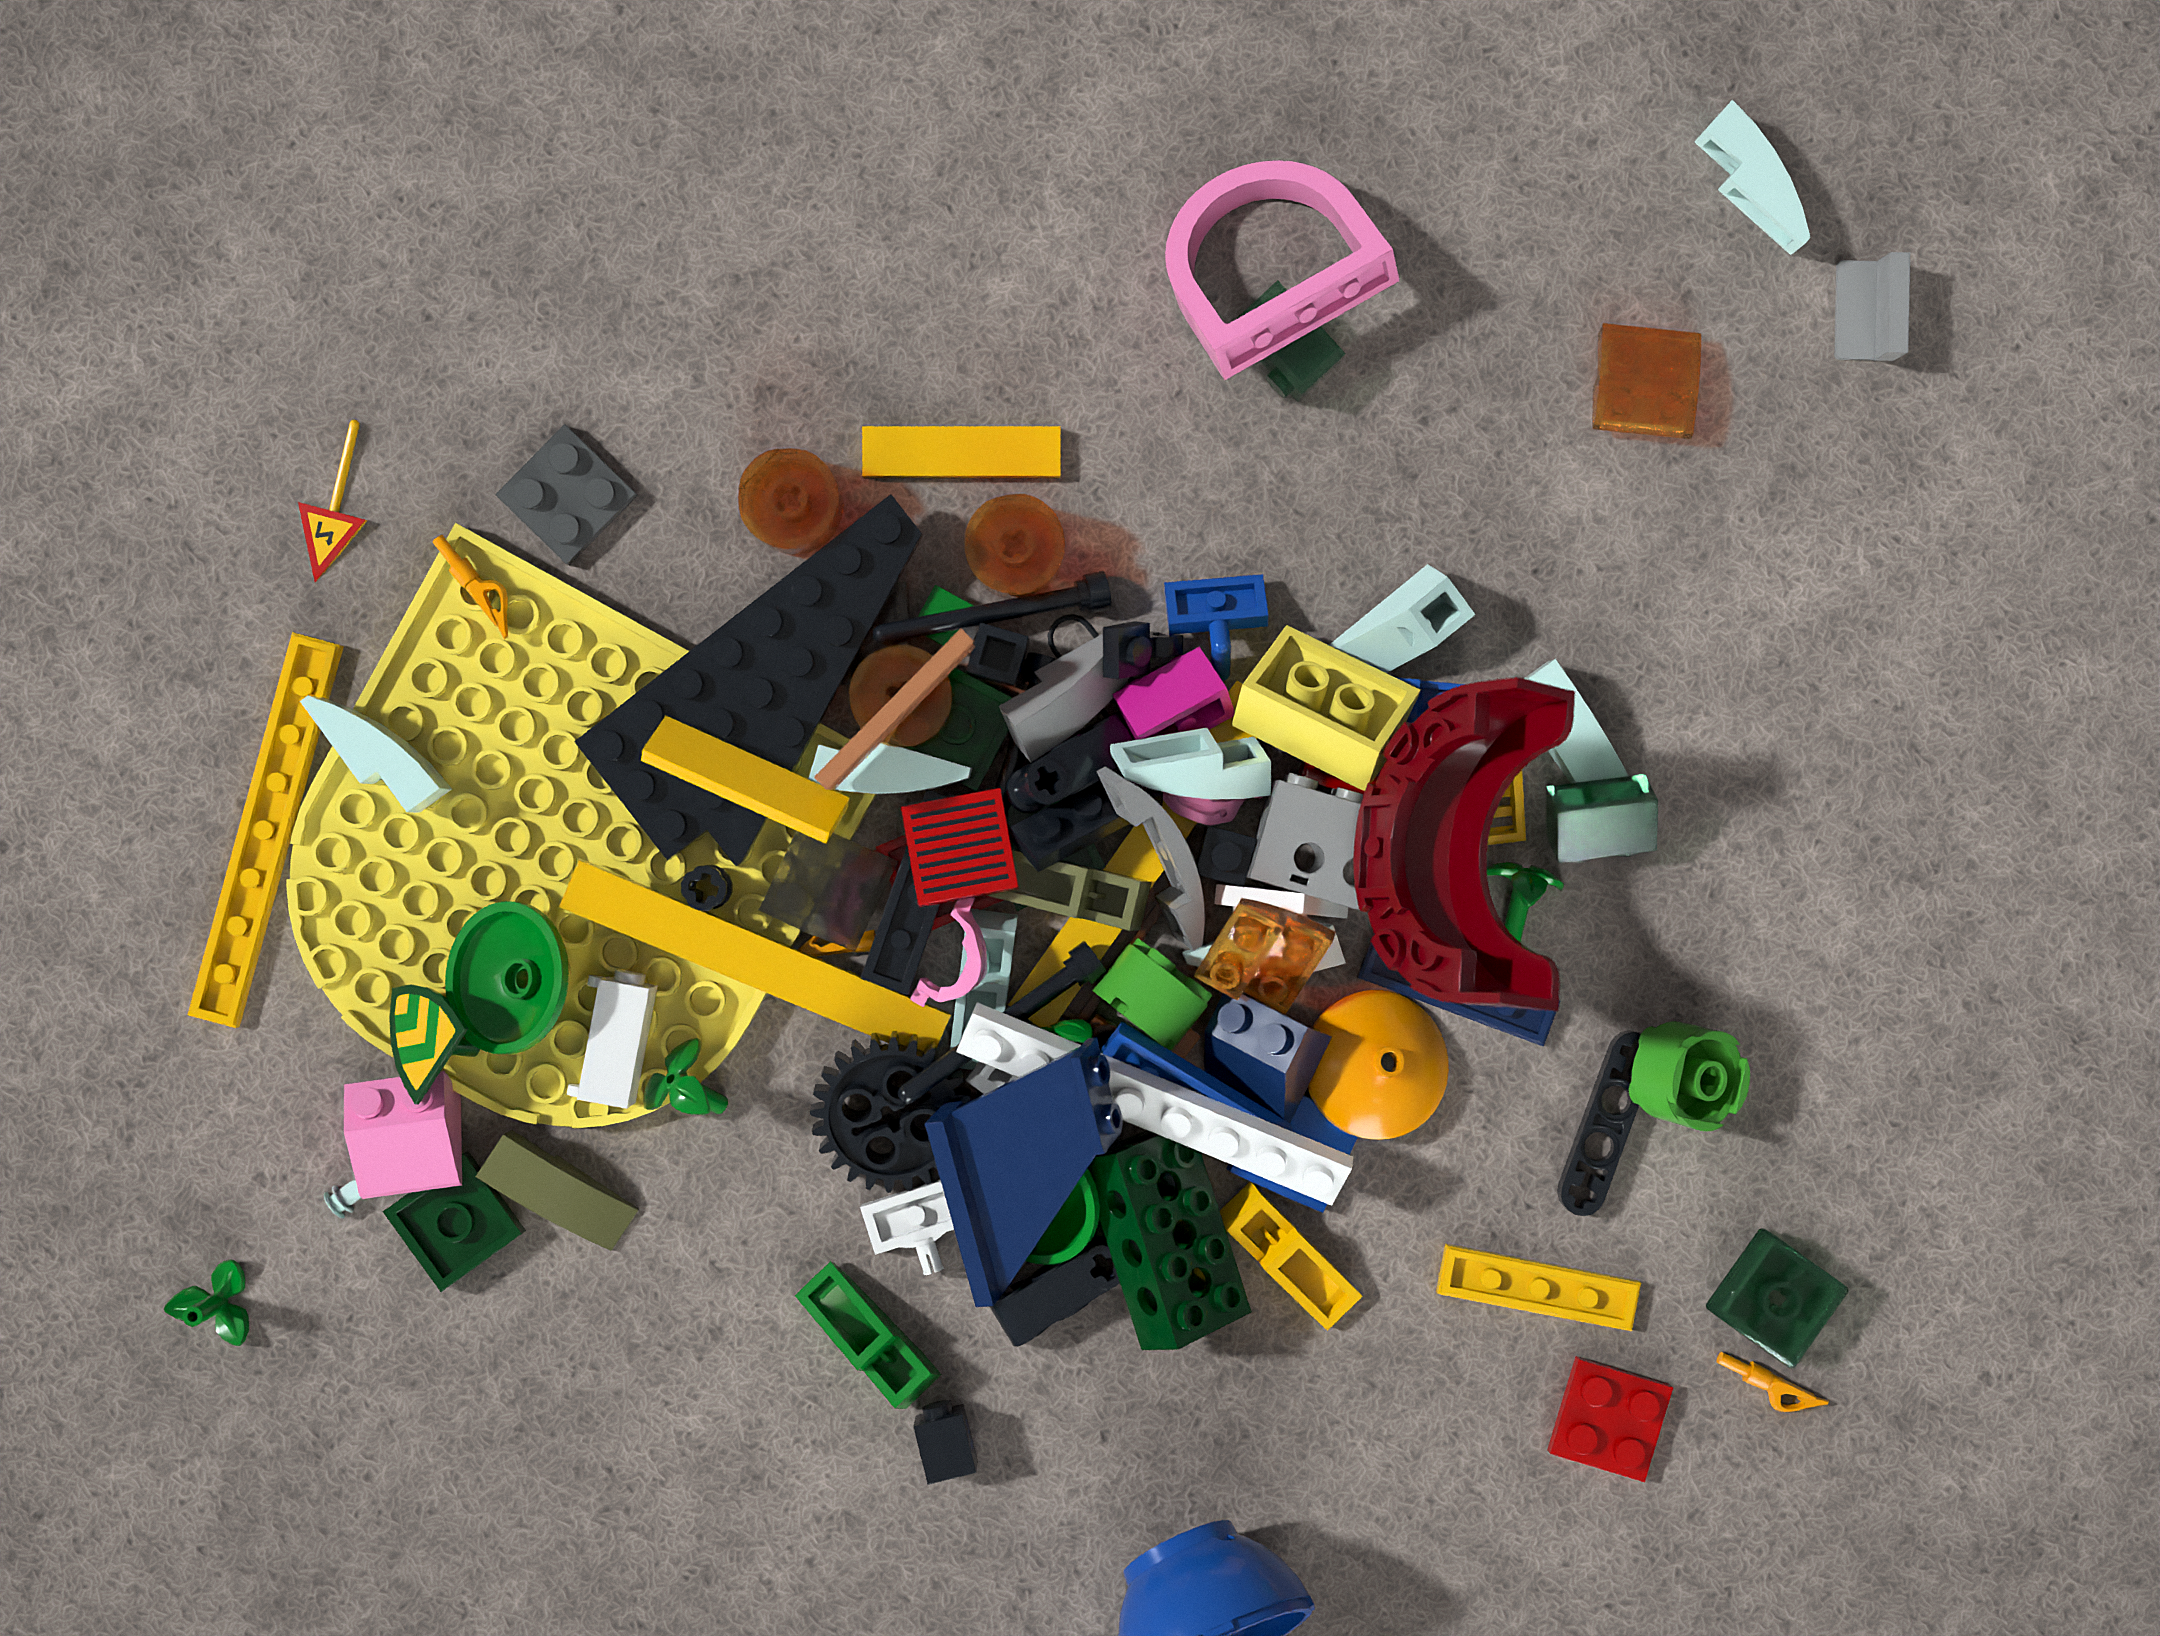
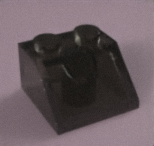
[759,830,899,951]

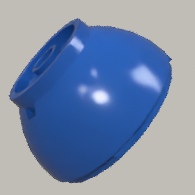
[1118,1520,1315,1636]

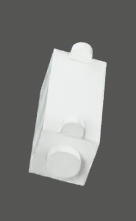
[566,970,658,1109]

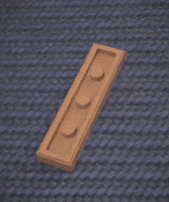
[814,629,975,790]

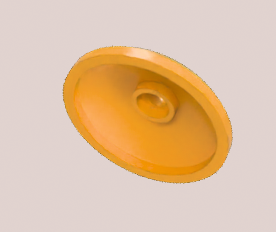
[1308,990,1449,1140]

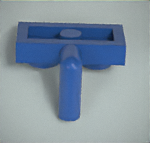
[1164,574,1269,681]

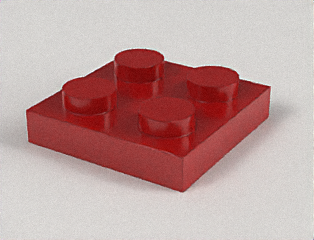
[1547,1356,1673,1483]

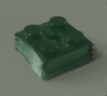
[1706,1228,1849,1369]

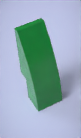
[795,1261,942,1409]

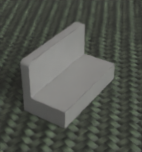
[1834,252,1910,361]

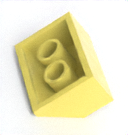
[1232,625,1421,791]

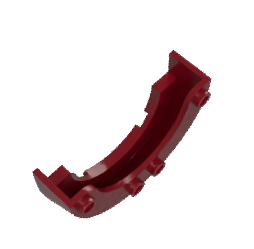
[1353,677,1575,1011]

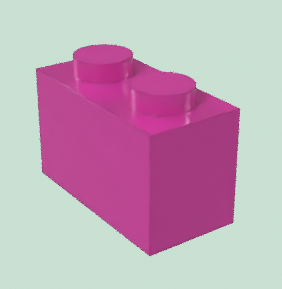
[1112,646,1235,740]

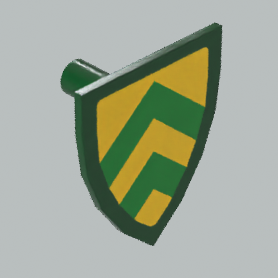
[389,985,480,1105]

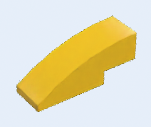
[1220,1181,1363,1331]

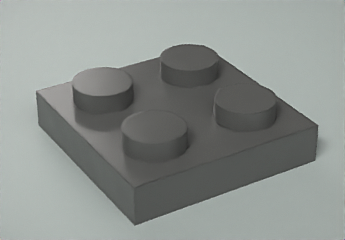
[495,424,638,565]

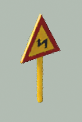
[298,419,368,582]

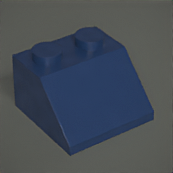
[1204,986,1332,1123]

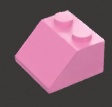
[344,1071,462,1199]

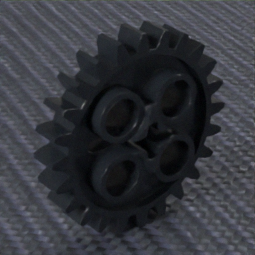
[810,1031,971,1193]

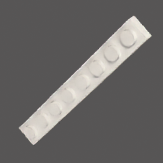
[956,1003,1353,1205]

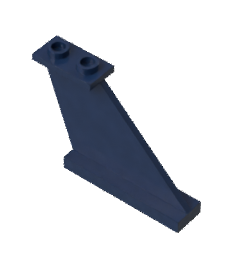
[925,1038,1122,1307]

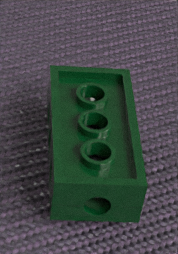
[1088,1130,1252,1350]

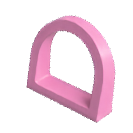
[1165,160,1400,380]

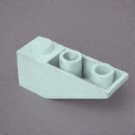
[1329,564,1475,673]

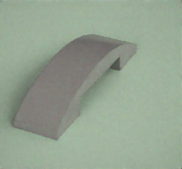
[1097,767,1205,951]

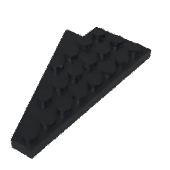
[574,494,923,866]

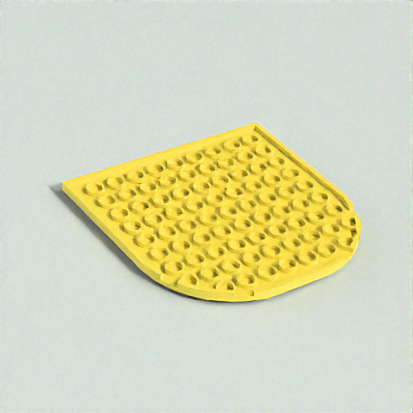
[286,523,877,1128]

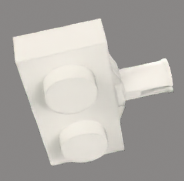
[860,1179,954,1275]

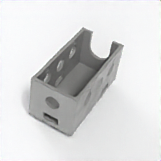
[1247,773,1363,910]

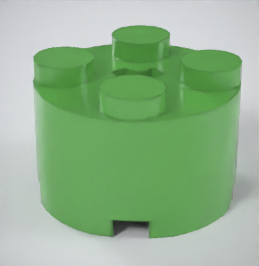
[1092,938,1213,1051]
[1629,1021,1750,1131]

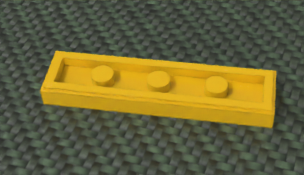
[862,426,1061,478]
[641,716,850,843]
[1436,1243,1641,1331]

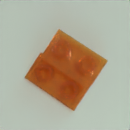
[1592,323,1701,439]
[1193,898,1336,1014]

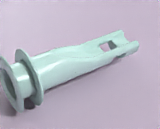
[324,1180,361,1218]

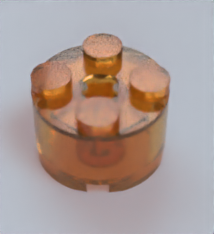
[738,448,844,555]
[964,494,1065,599]
[849,645,953,748]

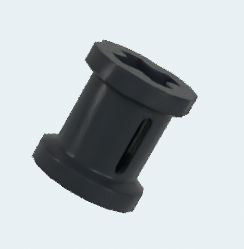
[681,865,733,911]

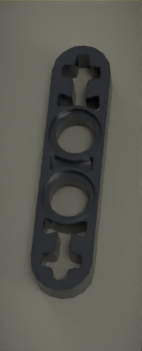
[1557,1030,1641,1216]

